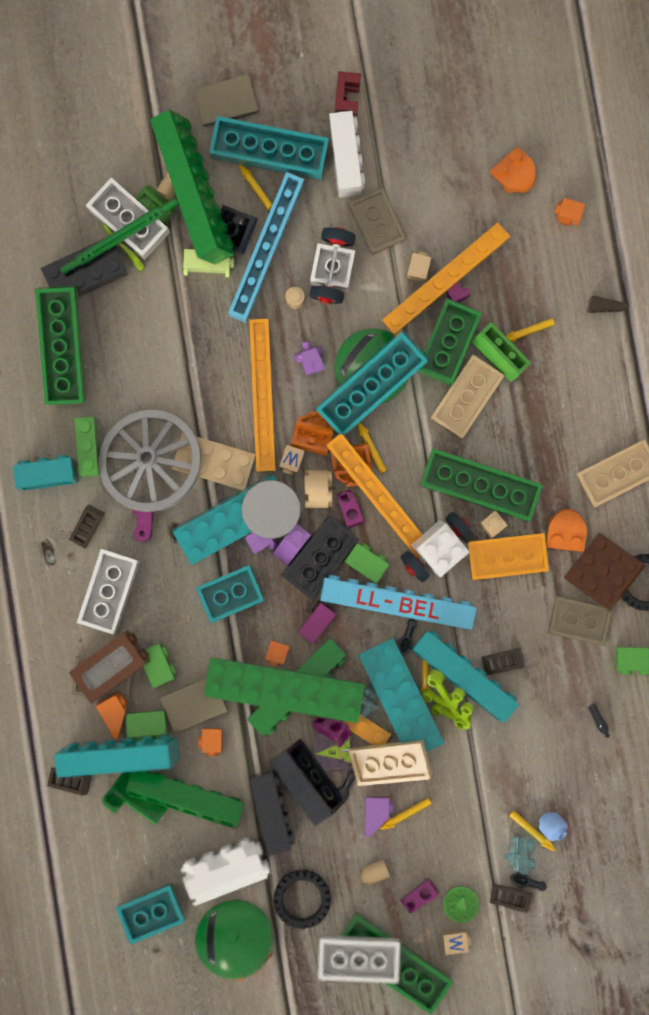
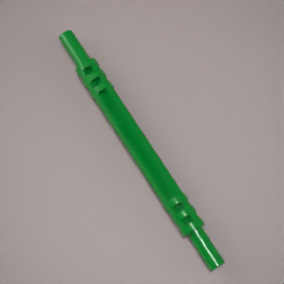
[60,198,179,274]

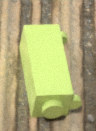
[183,249,234,278]

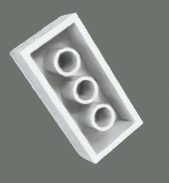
[329,111,365,198]
[85,177,170,260]
[77,549,140,635]
[318,935,400,983]

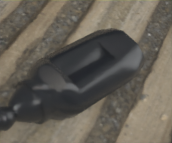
[588,704,610,738]

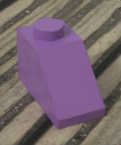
[273,524,311,566]
[365,796,393,837]

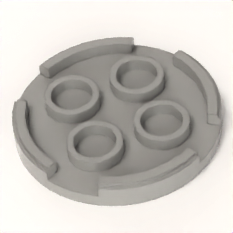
[242,480,300,538]

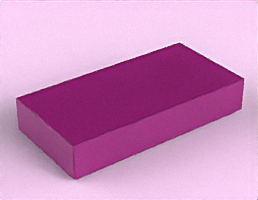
[298,602,337,644]

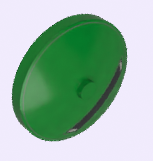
[335,328,409,404]
[195,900,273,979]

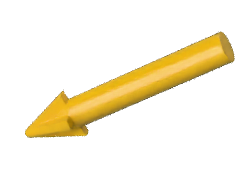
[239,164,273,210]
[506,318,555,342]
[357,422,387,473]
[420,659,431,703]
[379,798,432,830]
[509,810,556,851]

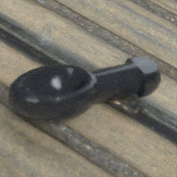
[397,619,417,655]
[337,771,356,800]
[510,872,547,891]

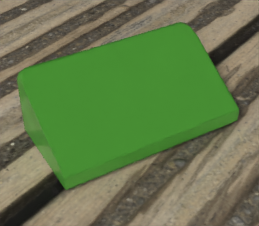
[136,185,177,224]

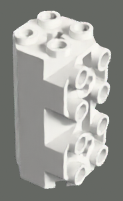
[181,837,270,906]

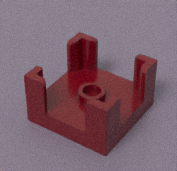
[335,71,361,118]

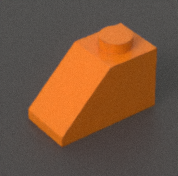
[96,691,128,739]

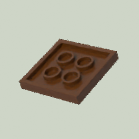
[564,533,646,612]

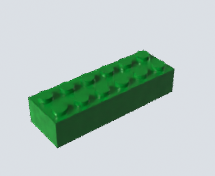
[35,285,86,405]
[420,448,543,522]
[339,912,453,1015]

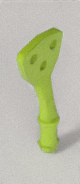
[102,224,145,271]

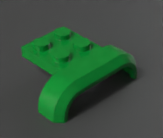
[102,771,168,826]

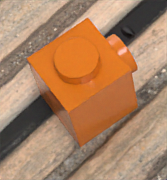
[554,197,585,226]
[265,640,290,667]
[198,728,223,756]

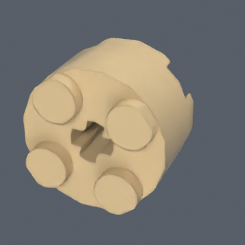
[305,470,332,508]

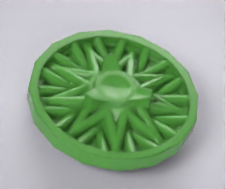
[443,886,479,923]

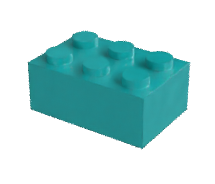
[12,455,79,491]
[196,565,265,624]
[115,882,186,945]

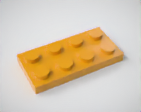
[468,533,549,580]

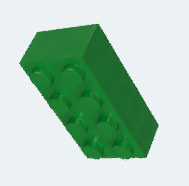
[417,299,482,386]

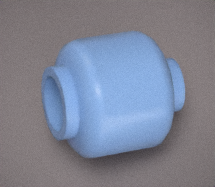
[539,812,568,841]

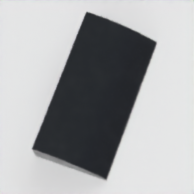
[281,515,359,600]

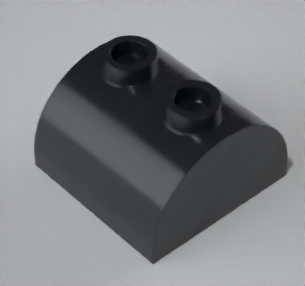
[220,205,258,255]

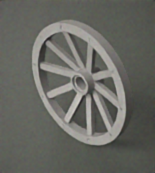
[98,410,201,512]

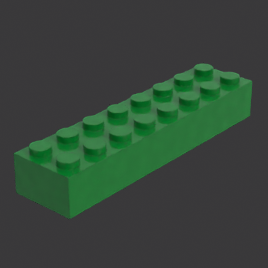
[150,109,234,264]
[204,657,365,723]

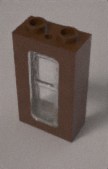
[69,630,151,704]

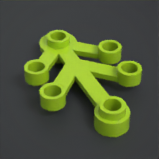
[422,669,474,730]

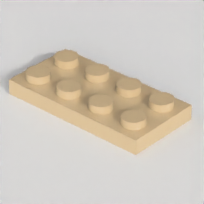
[430,355,505,439]
[171,432,256,490]
[576,439,649,508]
[349,740,432,786]

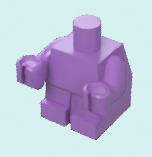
[294,341,324,375]
[245,533,279,554]

